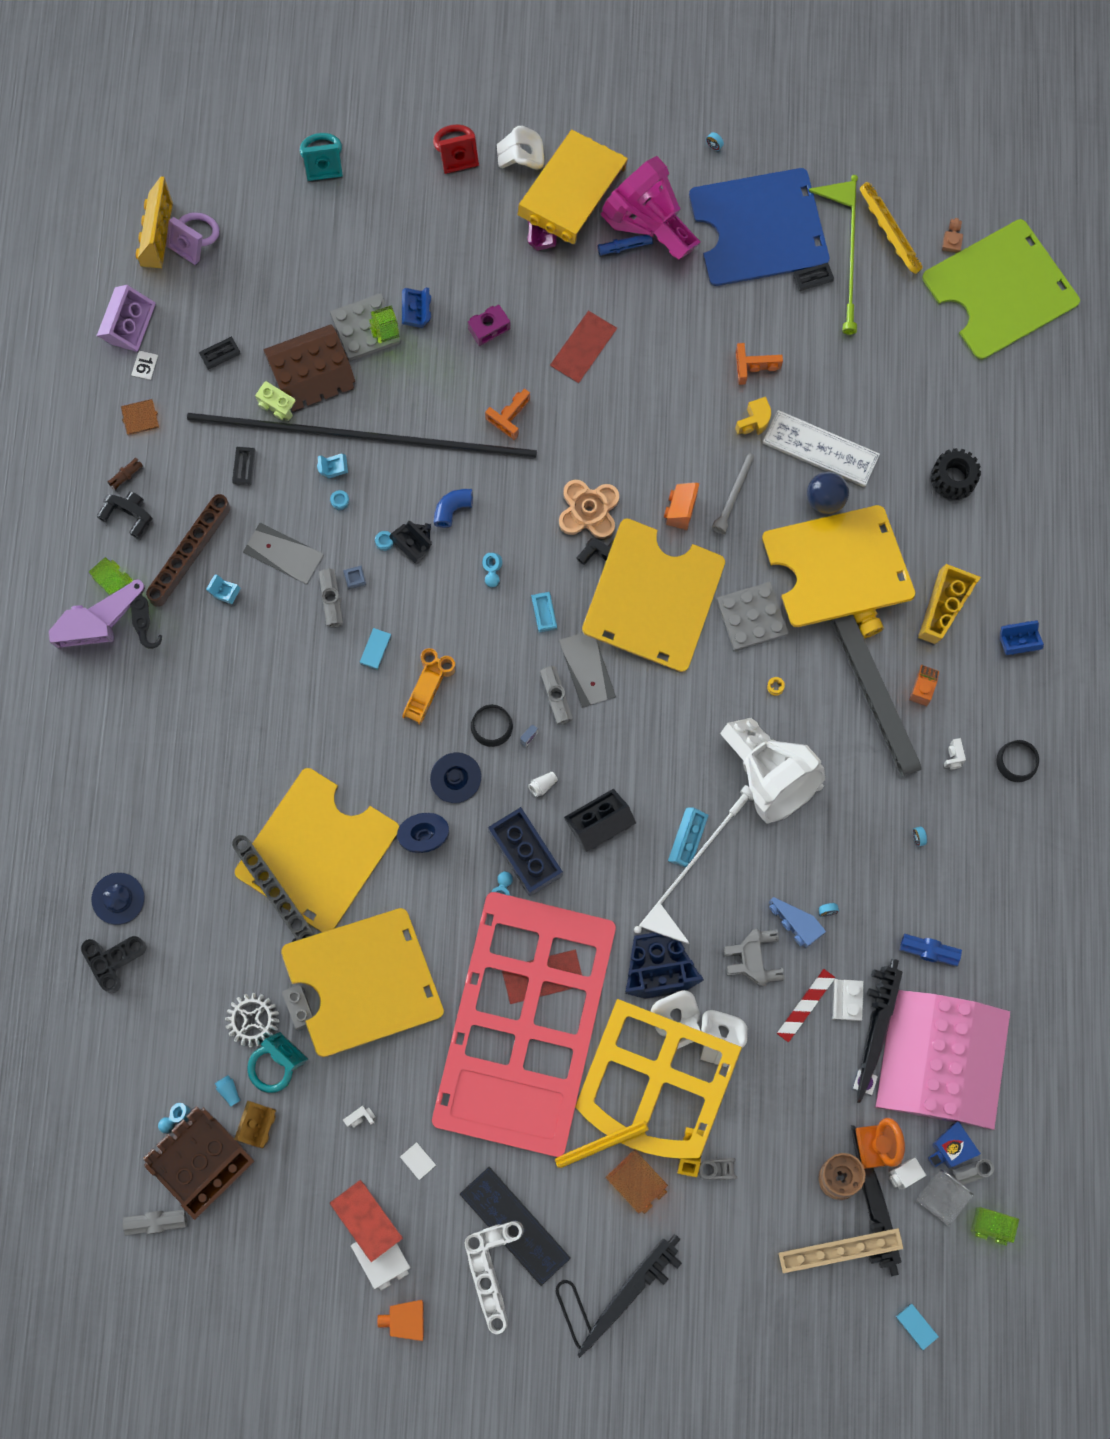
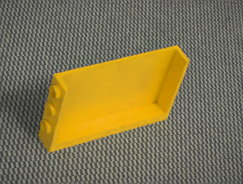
[517,129,628,245]

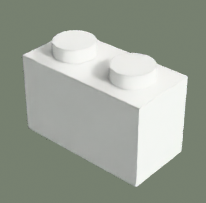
[889,1158,926,1190]

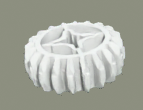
[225,993,280,1047]

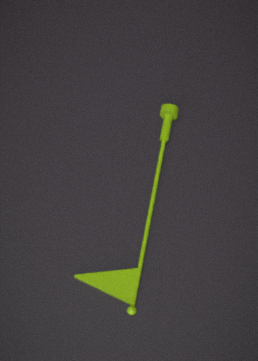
[809,175,858,335]

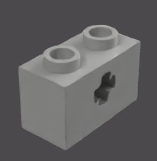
[282,984,313,1031]

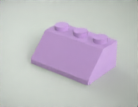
[97,285,156,352]

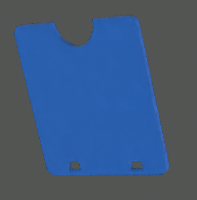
[689,168,830,286]

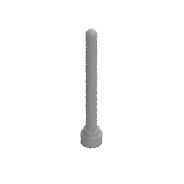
[712,454,754,534]

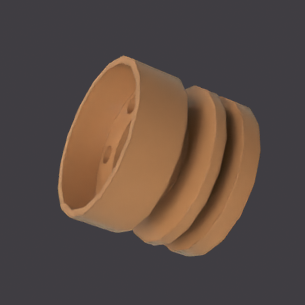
[818,1153,865,1200]

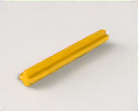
[555,1120,649,1168]

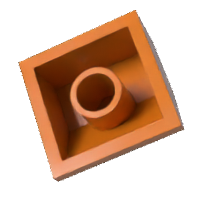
[664,483,700,530]

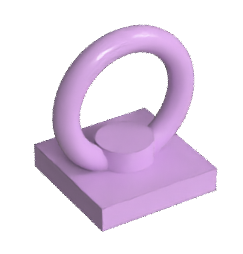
[166,212,220,265]

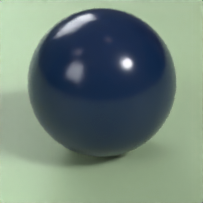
[807,472,849,514]

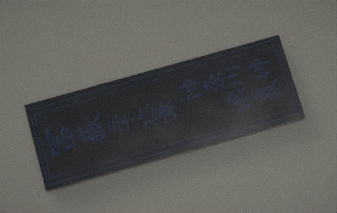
[459,1167,571,1286]

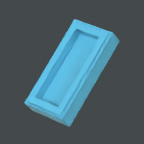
[531,592,557,632]
[360,628,391,670]
[896,1304,939,1350]

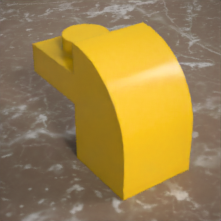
[735,396,771,435]
[677,1127,705,1177]

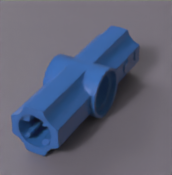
[900,934,962,967]

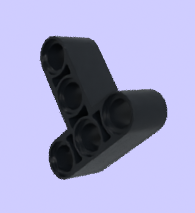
[81,936,146,993]

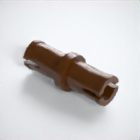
[107,457,143,490]

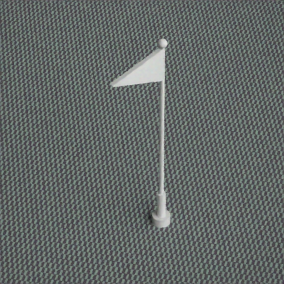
[634,785,753,944]

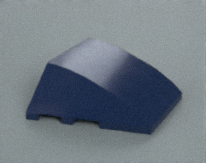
[625,932,704,999]

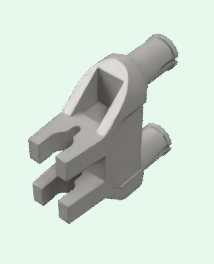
[723,929,784,986]

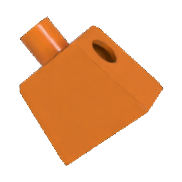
[377,1300,424,1341]

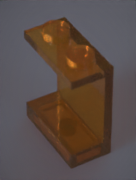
[605,1149,668,1214]

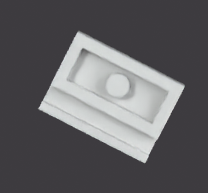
[832,979,863,1021]

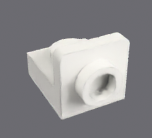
[944,738,966,770]
[343,1106,375,1128]

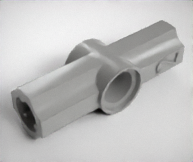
[319,568,343,628]
[540,666,573,725]
[123,1210,187,1235]

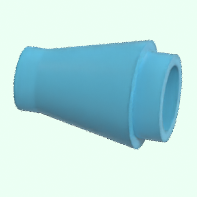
[215,1075,241,1107]

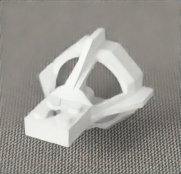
[720,718,825,824]

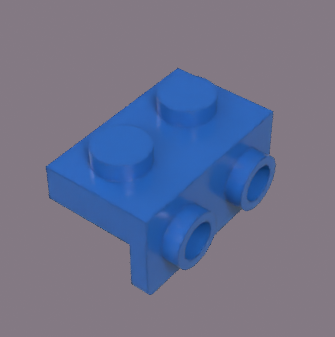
[402,287,431,328]
[1000,620,1044,655]

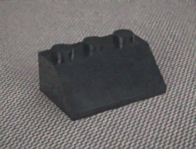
[564,789,636,852]

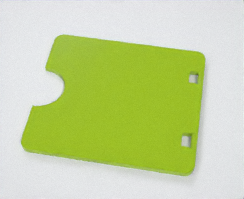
[922,219,1080,360]

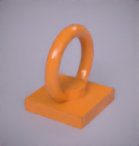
[855,1118,905,1169]

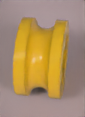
[767,677,785,696]

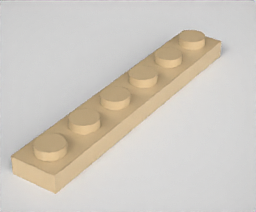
[778,1228,904,1273]

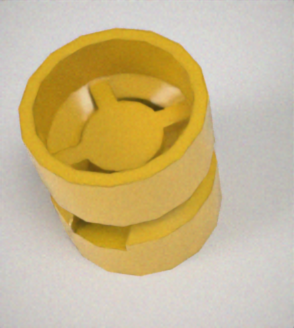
[853,609,884,639]

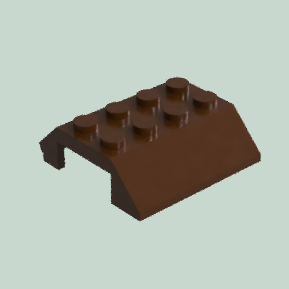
[263,324,355,412]
[143,1106,255,1220]

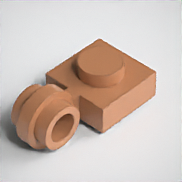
[942,218,963,253]

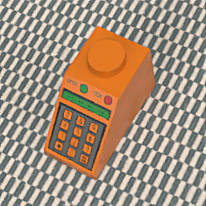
[909,665,939,706]

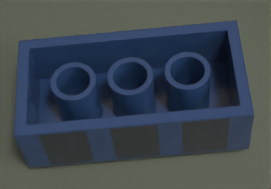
[488,807,563,896]

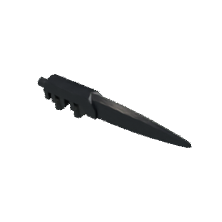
[857,959,903,1103]
[851,1125,902,1277]
[578,1234,682,1358]

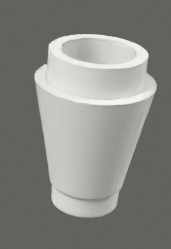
[528,771,558,797]

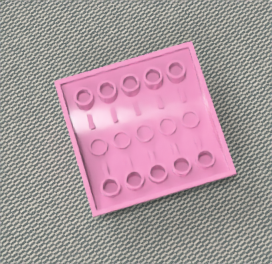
[875,990,1010,1130]

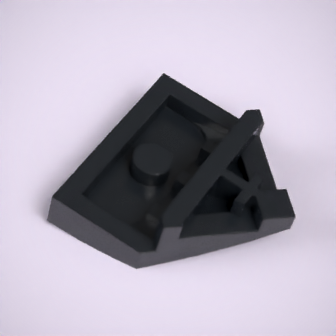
[389,521,432,563]

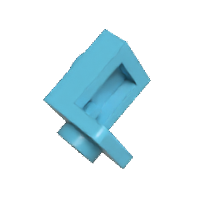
[317,453,348,478]
[206,574,241,604]

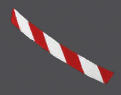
[777,969,835,1042]

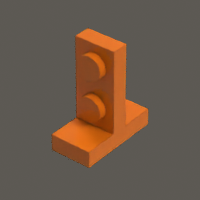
[736,343,783,385]
[485,388,530,440]

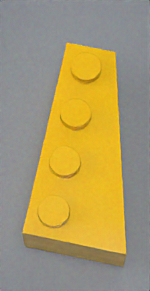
[918,564,981,644]

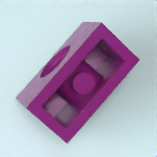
[468,304,511,346]

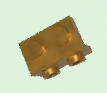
[234,1101,276,1148]

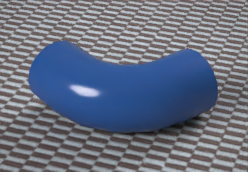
[434,489,473,528]

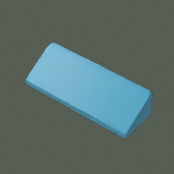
[668,807,709,868]

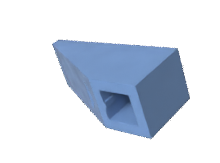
[769,897,826,949]

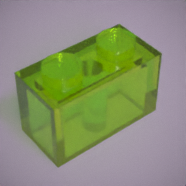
[369,305,400,343]
[89,557,133,596]
[970,1207,1019,1246]

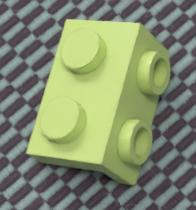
[255,381,296,421]

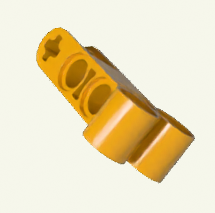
[402,648,456,725]

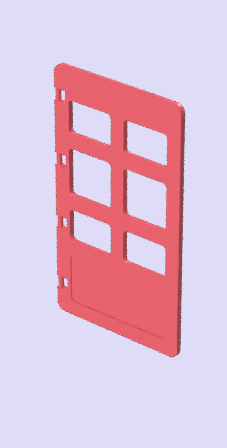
[432,892,616,1157]

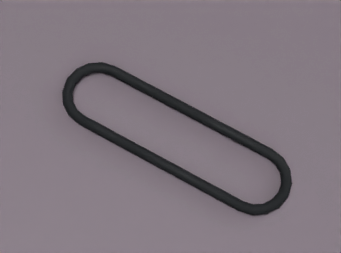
[556,1280,594,1350]

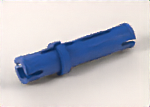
[597,234,653,256]

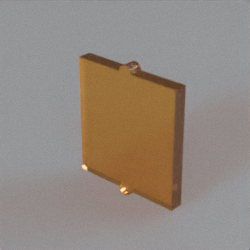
[121,399,159,435]

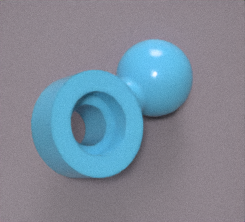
[482,553,502,588]
[492,871,513,896]
[158,1103,191,1133]

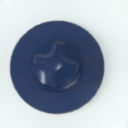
[430,752,482,803]
[397,813,449,853]
[91,873,145,925]

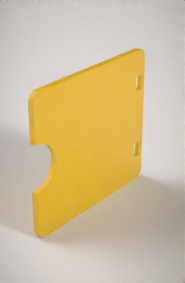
[762,505,915,627]
[582,518,725,672]
[235,768,399,932]
[281,908,444,1057]

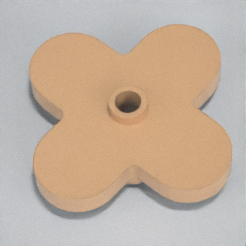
[559,480,619,539]

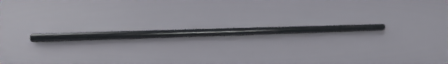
[187,413,537,458]

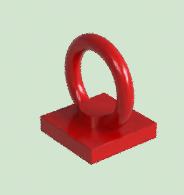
[433,124,479,174]

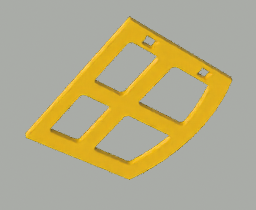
[575,999,742,1159]

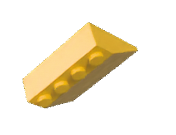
[136,176,173,269]

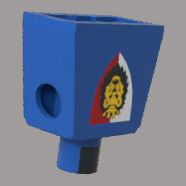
[928,1121,981,1168]

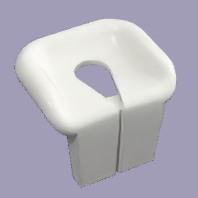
[497,126,545,170]
[651,990,700,1049]
[700,1010,748,1067]

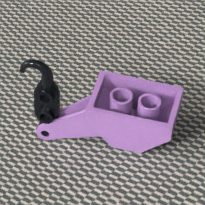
[49,580,162,649]

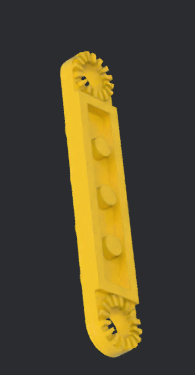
[860,182,923,274]

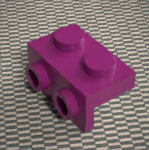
[527,221,556,251]

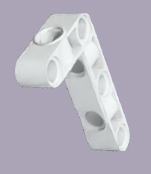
[465,1221,524,1334]

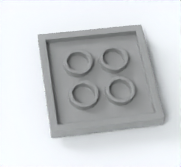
[330,293,401,362]
[716,582,789,651]

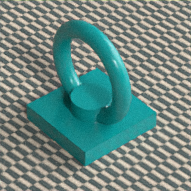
[299,133,343,181]
[247,1032,308,1093]

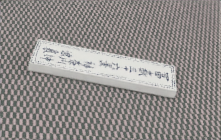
[763,410,880,488]

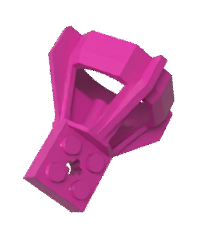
[601,156,700,260]

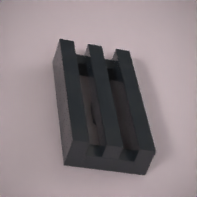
[793,262,834,291]
[199,336,241,370]
[232,447,256,485]

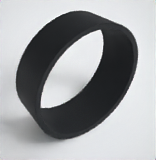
[471,704,513,747]
[996,740,1039,782]

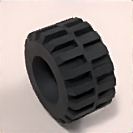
[931,448,981,500]

